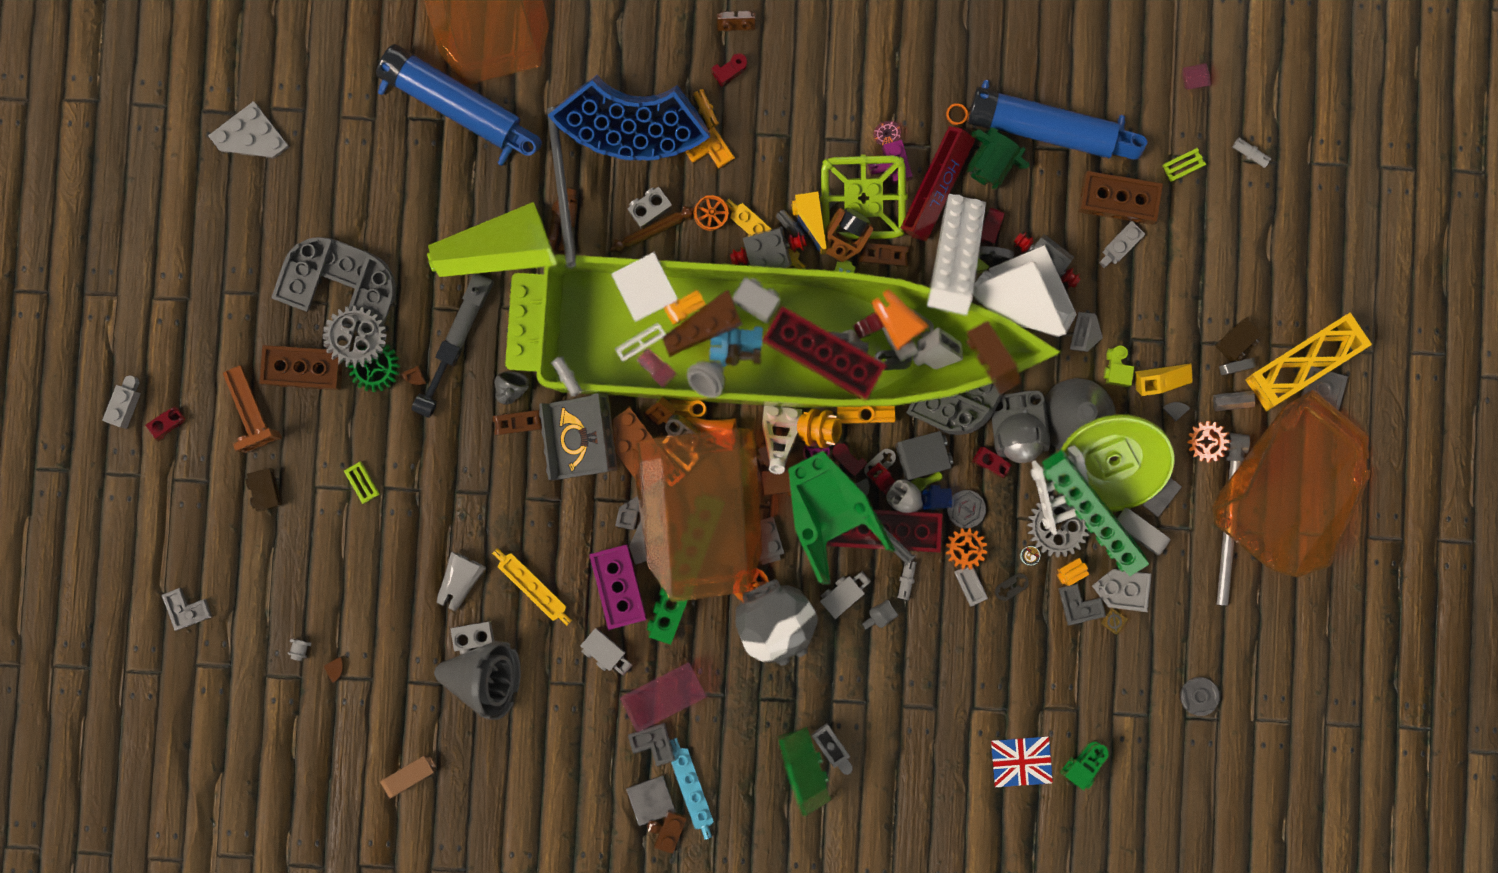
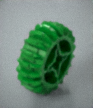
[348,345,400,392]

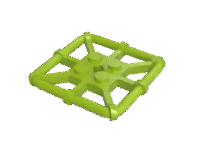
[820,154,908,239]

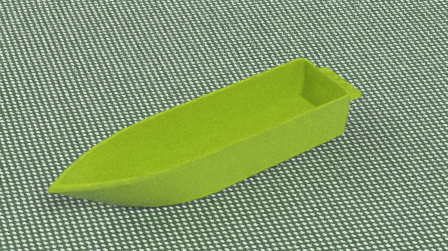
[505,255,1060,408]

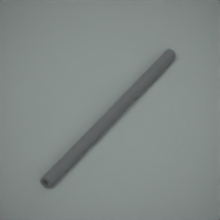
[547,107,576,268]

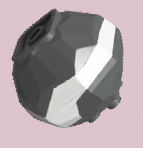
[736,580,818,666]

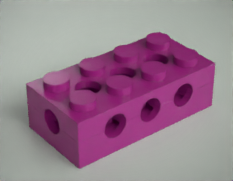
[589,545,647,630]

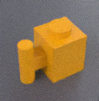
[1057,558,1089,586]

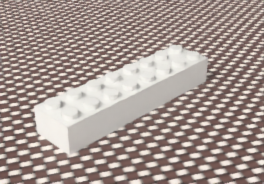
[928,194,986,315]

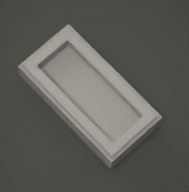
[954,565,988,607]

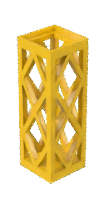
[1245,313,1372,412]

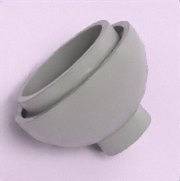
[687,361,724,398]

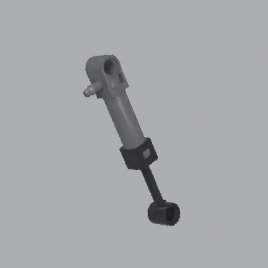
[412,273,494,418]

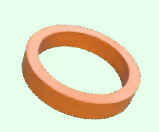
[946,103,968,125]

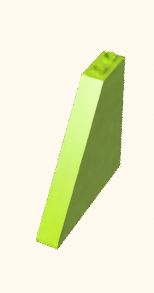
[427,202,557,277]

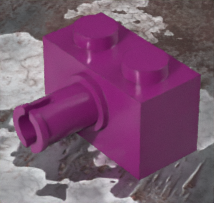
[868,140,912,185]

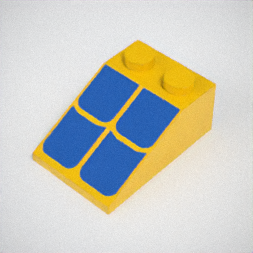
[791,192,826,255]

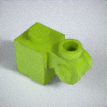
[1103,346,1134,387]

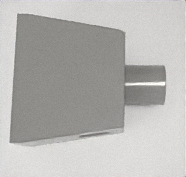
[913,328,963,369]

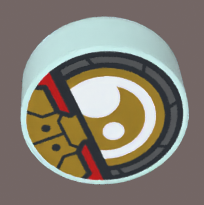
[1020,546,1040,565]

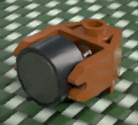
[825,207,874,262]

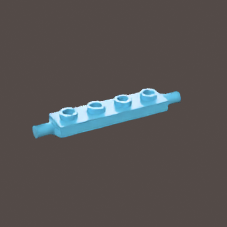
[670,738,714,840]

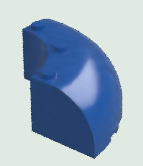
[548,75,710,161]

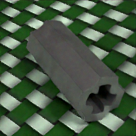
[1213,391,1255,411]

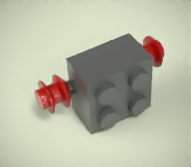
[730,227,807,268]
[1013,232,1081,289]

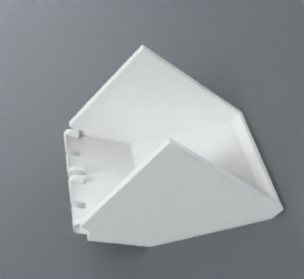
[973,245,1076,336]

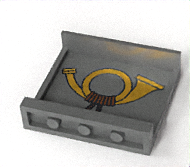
[539,393,618,480]

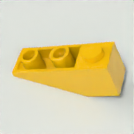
[1135,364,1193,396]

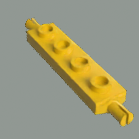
[726,199,806,269]
[492,548,572,626]

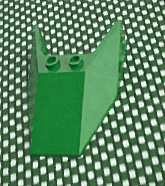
[788,451,896,584]
[778,727,831,817]

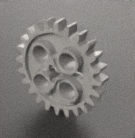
[323,306,386,368]
[1027,495,1089,557]

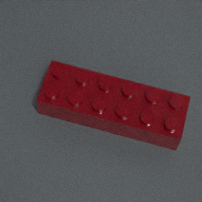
[762,306,886,402]
[827,510,942,553]

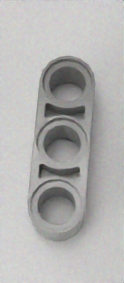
[1117,508,1171,556]

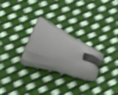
[436,551,486,612]

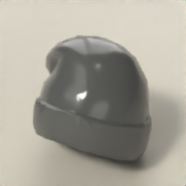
[494,371,530,405]

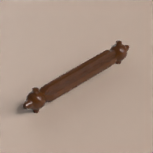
[610,205,695,254]

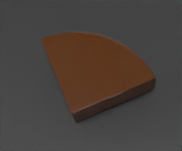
[401,366,427,385]
[323,657,344,683]

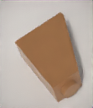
[380,754,436,798]

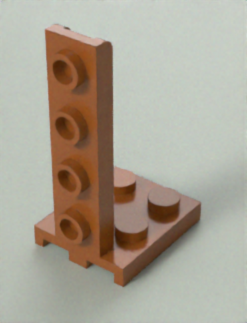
[223,365,282,453]

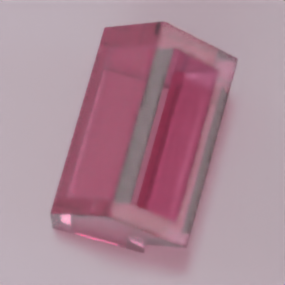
[1182,64,1211,90]

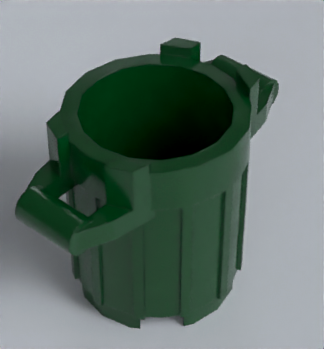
[967,127,1029,190]

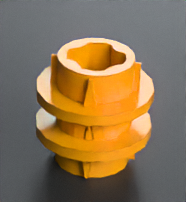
[797,408,842,448]

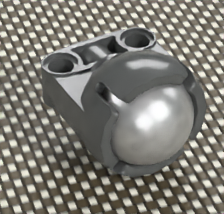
[991,391,1050,463]

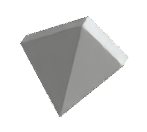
[1070,312,1103,352]

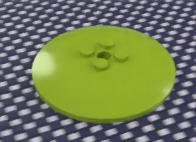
[1060,415,1174,512]

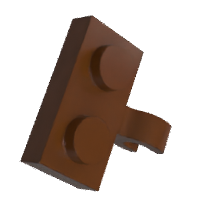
[644,397,678,428]
[647,810,687,854]

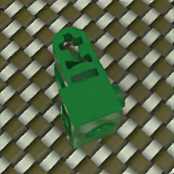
[1059,741,1109,791]

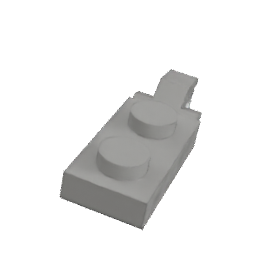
[1099,221,1145,268]

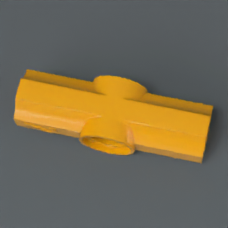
[837,406,895,424]

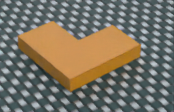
[685,126,735,169]

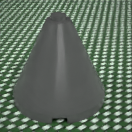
[1044,378,1116,450]
[434,641,521,720]

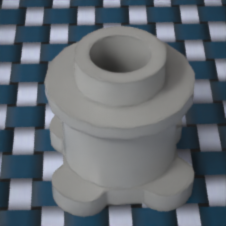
[288,639,311,661]

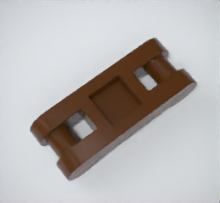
[859,243,910,267]
[492,410,542,436]

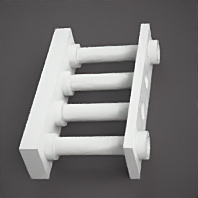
[1031,446,1095,535]

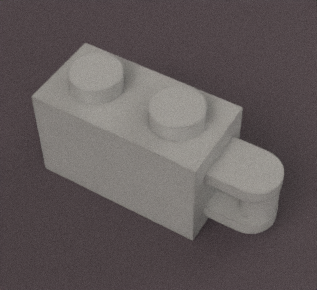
[102,376,141,429]
[820,571,871,619]
[581,628,632,676]
[811,723,852,775]

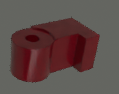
[711,53,747,87]
[980,207,1005,246]
[852,312,884,340]
[145,406,185,442]
[832,443,868,477]
[972,447,1012,478]
[866,462,895,497]

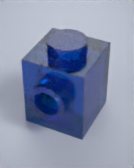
[921,485,953,509]

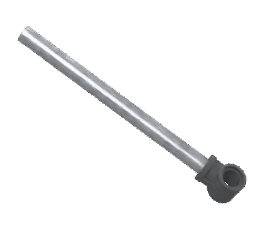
[1217,433,1250,606]

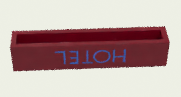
[900,126,975,241]

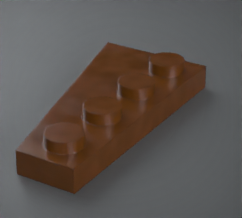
[662,290,742,357]

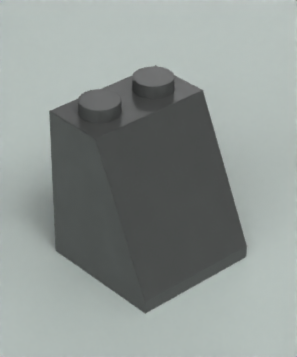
[895,431,953,481]

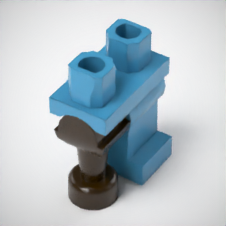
[710,327,762,367]

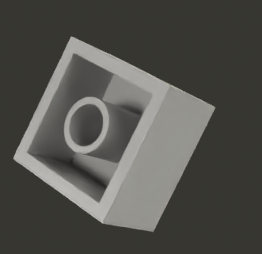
[733,278,780,324]

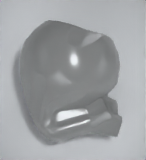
[887,479,923,513]

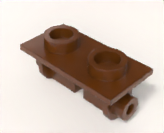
[717,11,755,31]

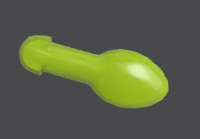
[911,472,943,492]

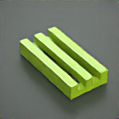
[1162,148,1206,182]
[344,461,380,504]

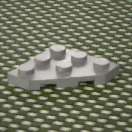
[208,101,289,158]

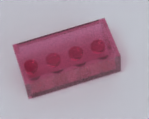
[620,661,707,733]

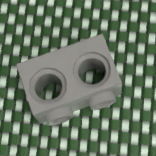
[628,187,673,229]
[450,621,494,654]

